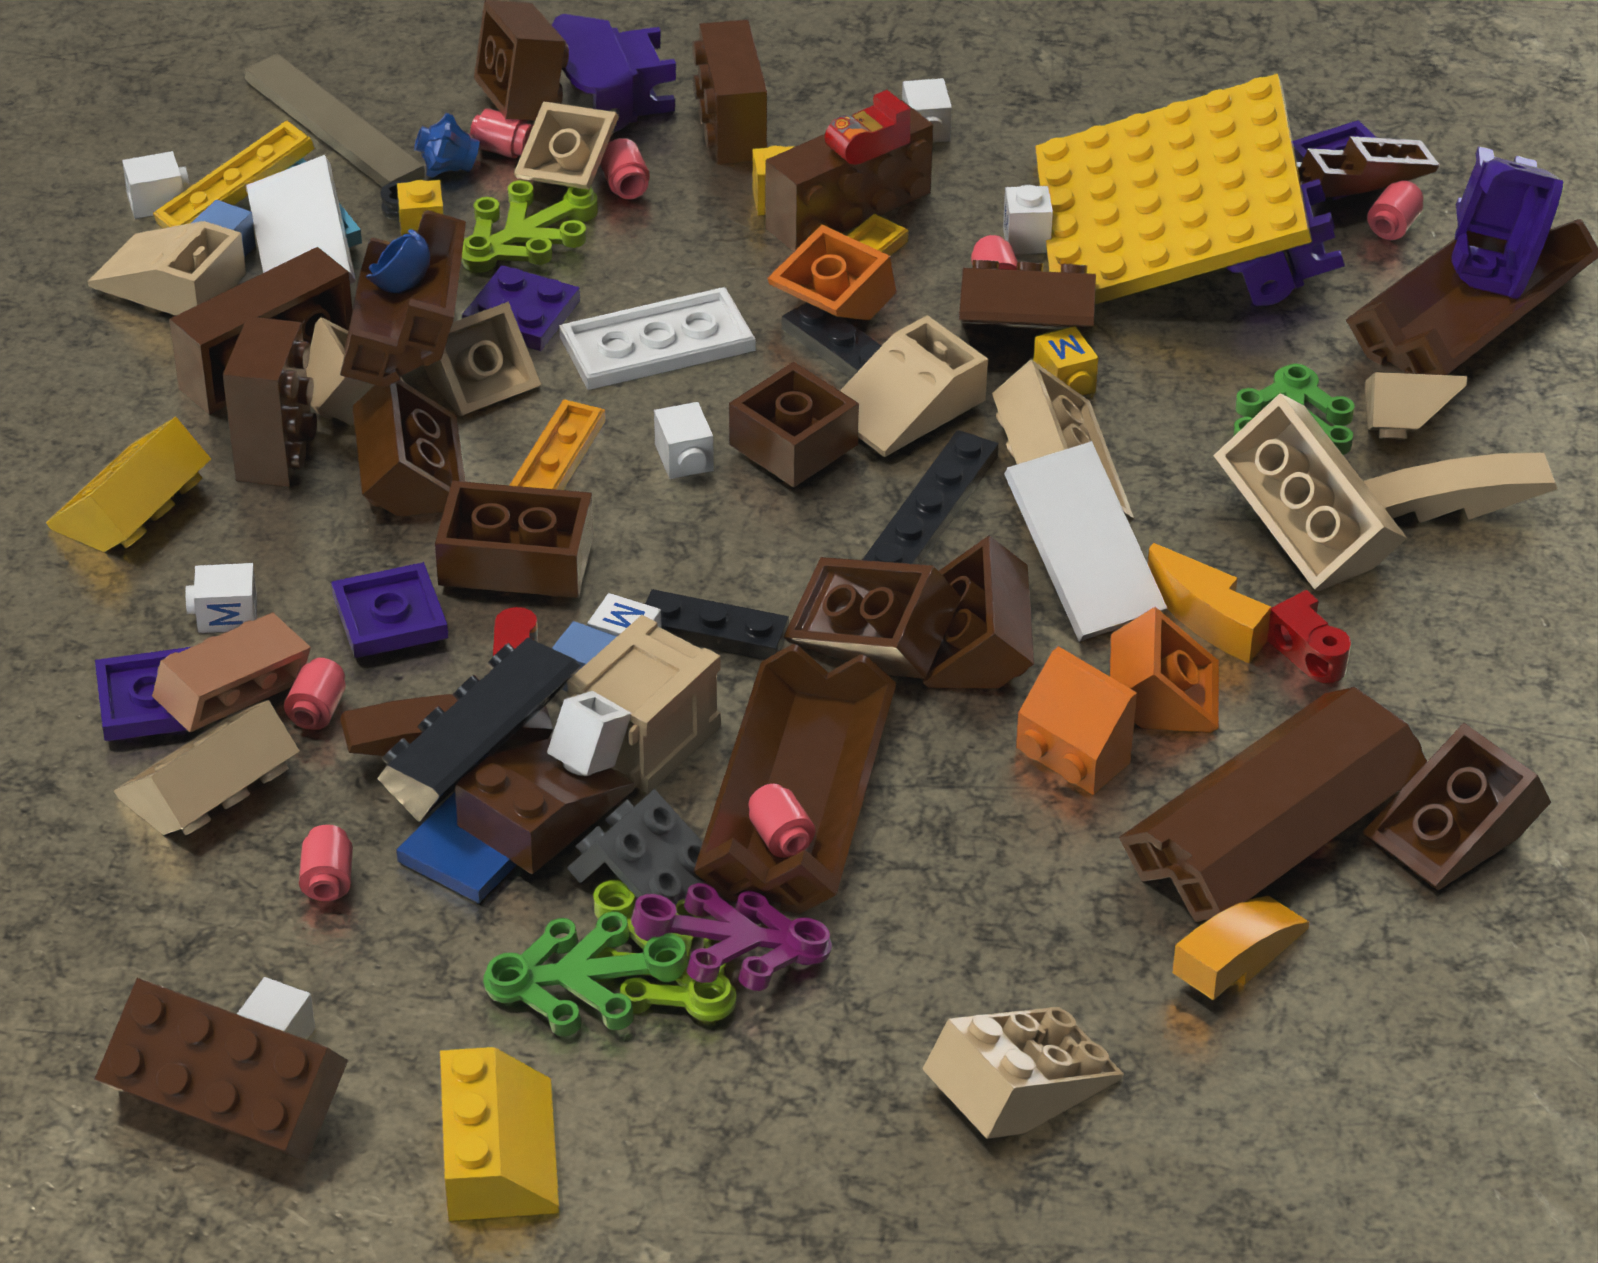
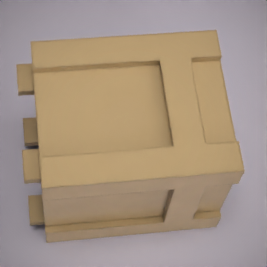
[567,615,721,794]

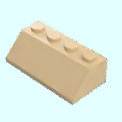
[992,359,1134,523]
[1213,393,1407,591]

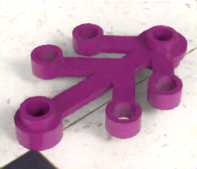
[631,883,832,991]

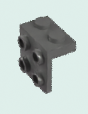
[567,789,705,906]

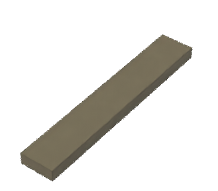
[244,54,425,187]

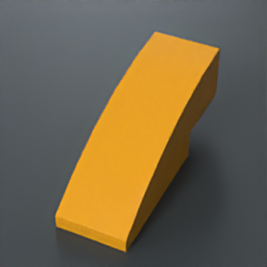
[1148,543,1271,664]
[1172,896,1309,1000]

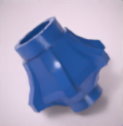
[414,112,480,178]

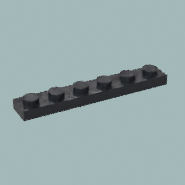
[862,430,999,564]

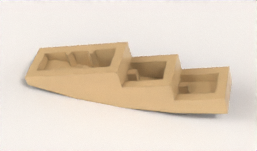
[1363,453,1557,523]

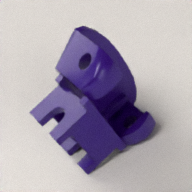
[552,14,676,134]
[1451,146,1563,299]
[1225,179,1345,306]

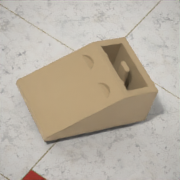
[87,221,246,315]
[840,315,988,457]
[923,1007,1124,1139]

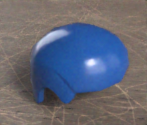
[366,229,430,294]

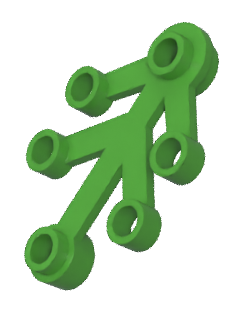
[1233,364,1355,455]
[483,912,688,1037]

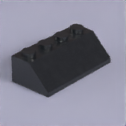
[377,637,581,822]

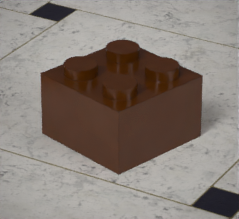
[729,362,859,487]

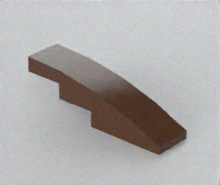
[1297,136,1439,198]
[340,694,553,756]

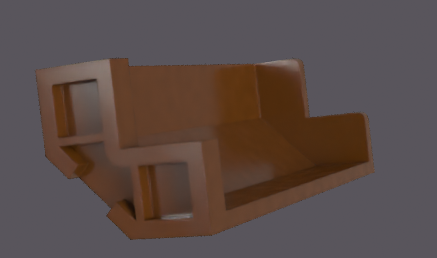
[340,210,466,388]
[1345,219,1598,375]
[694,644,896,914]
[1118,687,1427,922]

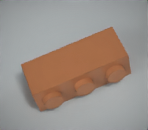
[152,612,311,732]

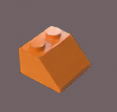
[768,225,896,320]
[1110,607,1219,733]
[1016,646,1137,795]

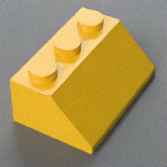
[46,416,211,552]
[440,1047,559,1221]

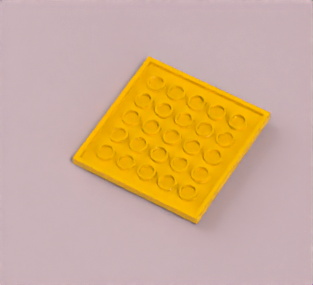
[1035,73,1312,304]

